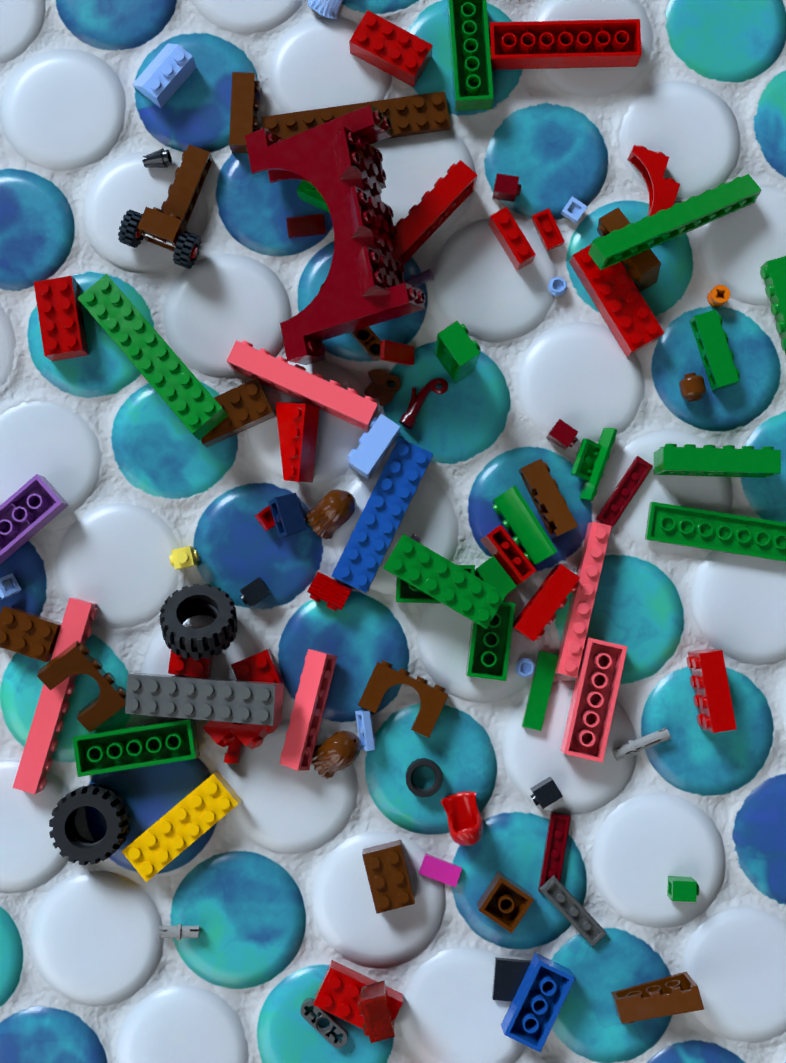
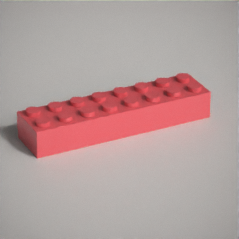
[227,340,378,431]

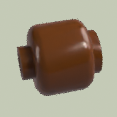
[679,373,706,402]

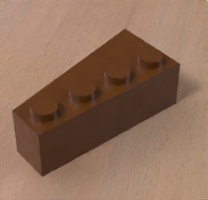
[611,972,704,1024]

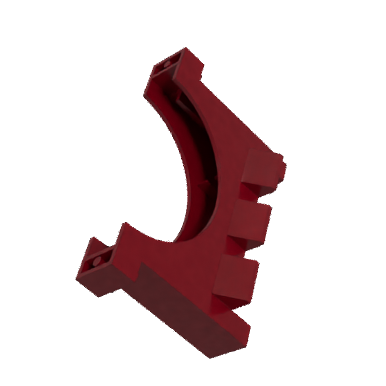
[245,104,426,365]

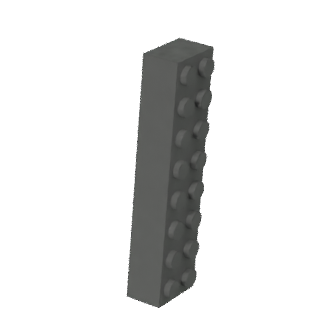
[125,673,284,726]

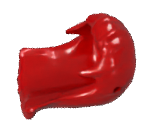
[441,791,483,846]

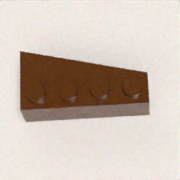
[597,208,661,292]
[518,459,578,539]

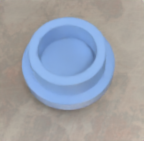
[548,277,567,296]
[515,658,535,677]

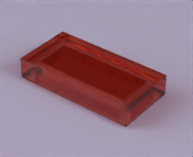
[286,214,326,238]

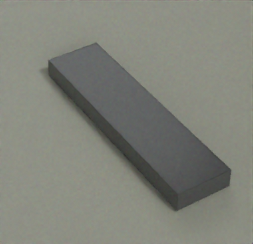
[539,875,607,947]

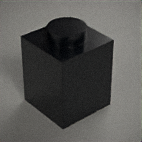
[240,577,272,606]
[530,777,563,809]

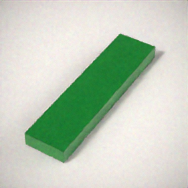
[521,651,559,731]

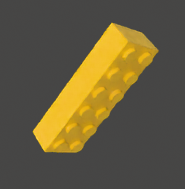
[121,770,242,882]

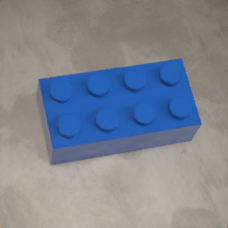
[501,952,575,1052]

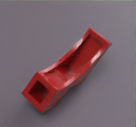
[203,721,278,750]

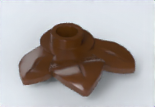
[364,369,401,406]

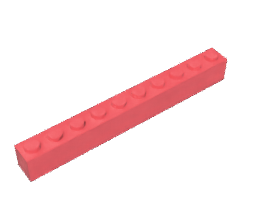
[12,598,98,794]

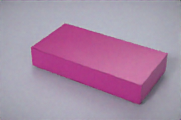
[419,853,462,887]

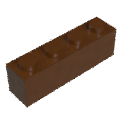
[229,72,260,153]
[161,144,213,227]

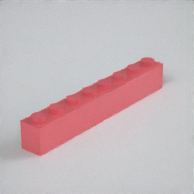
[555,521,611,678]

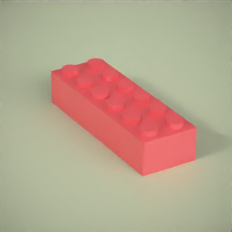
[560,637,628,763]

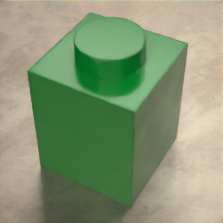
[667,876,699,902]

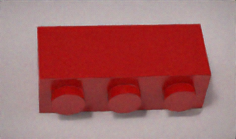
[489,207,536,271]
[480,525,537,585]

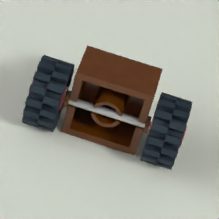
[118,207,201,269]

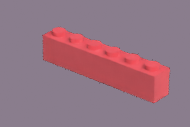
[279,649,337,771]

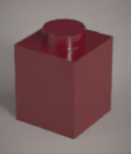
[492,173,521,202]
[546,419,578,450]

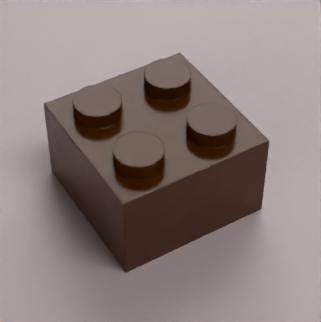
[477,871,534,933]

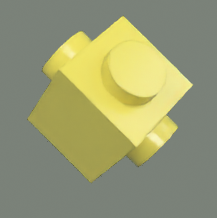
[169,546,199,570]

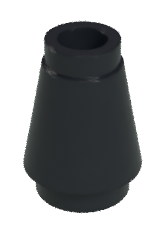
[142,148,172,168]

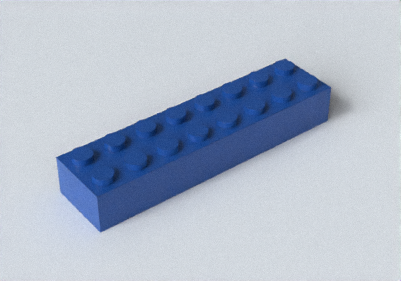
[332,438,433,593]

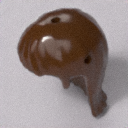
[305,489,356,540]
[311,730,361,779]

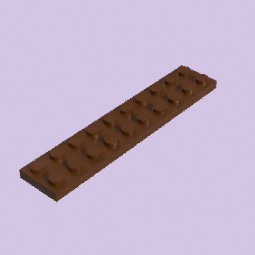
[261,91,450,140]

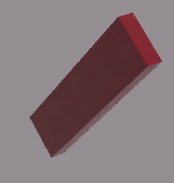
[595,456,653,529]
[538,812,571,892]

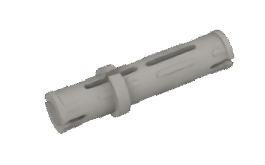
[612,727,671,761]

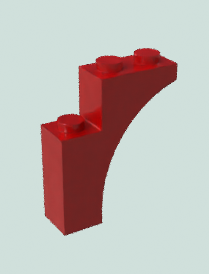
[627,145,680,217]

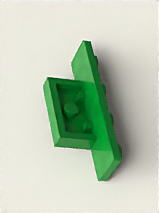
[571,428,617,501]

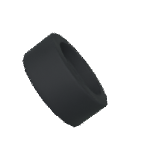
[405,758,443,797]

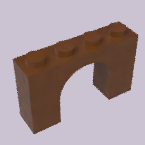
[37,641,127,733]
[358,660,448,738]

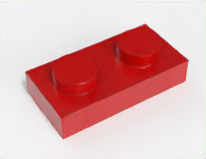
[531,208,565,251]

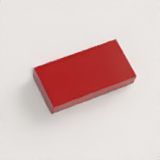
[380,340,414,366]

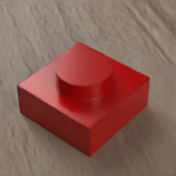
[255,506,275,531]

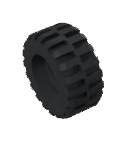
[159,584,238,660]
[49,784,131,865]

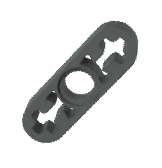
[300,998,348,1048]

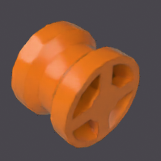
[707,285,730,307]

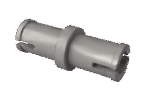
[158,924,200,940]

